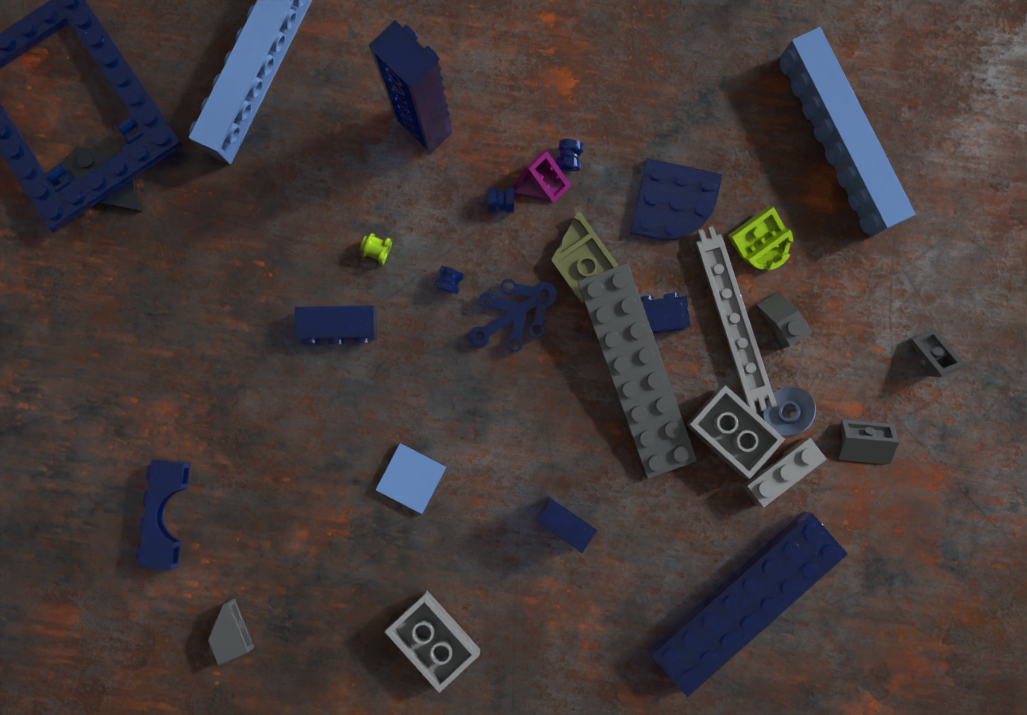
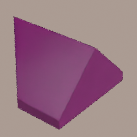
[508,149,571,203]

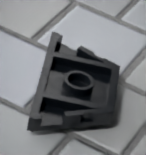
[42,146,143,212]

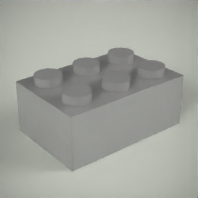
[685,385,785,479]
[385,590,480,693]

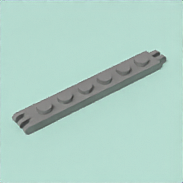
[695,226,777,412]

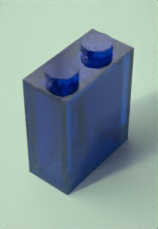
[535,496,597,553]

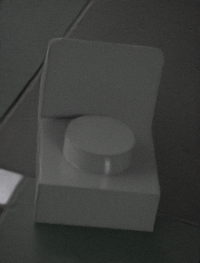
[911,329,966,378]

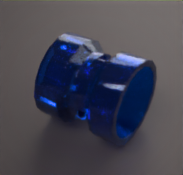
[556,139,584,172]
[488,187,514,214]

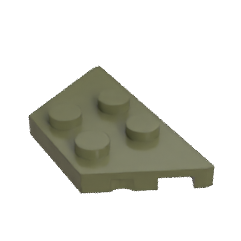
[551,211,619,303]

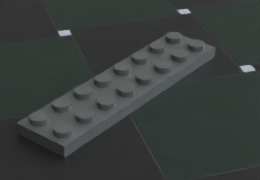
[577,263,697,479]

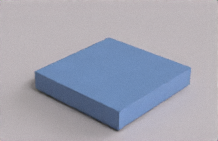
[376,443,447,514]

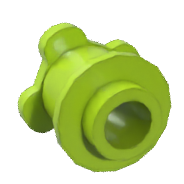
[360,233,392,266]

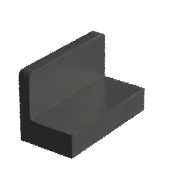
[838,419,899,464]

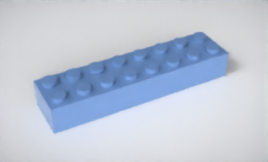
[189,0,312,165]
[779,27,916,238]

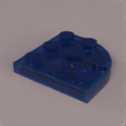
[631,158,723,241]

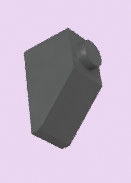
[755,292,813,349]
[208,599,254,665]

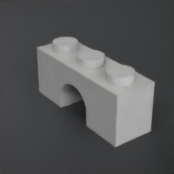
[741,438,826,507]

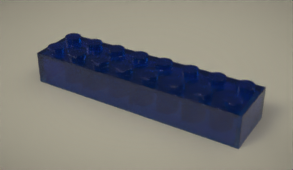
[369,20,452,154]
[648,511,848,697]

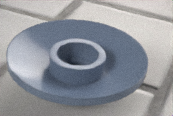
[763,387,816,437]

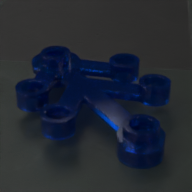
[469,279,557,352]

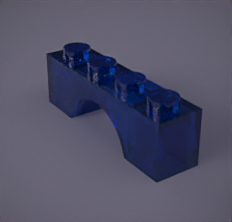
[136,459,191,570]

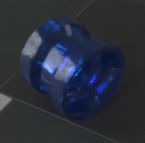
[434,266,465,295]

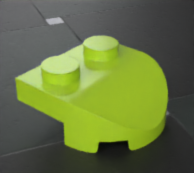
[728,206,793,270]

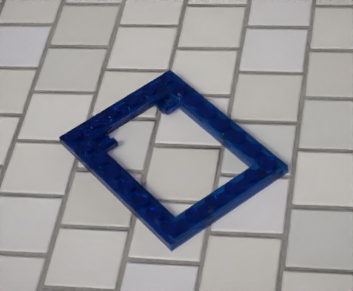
[0,0,183,232]

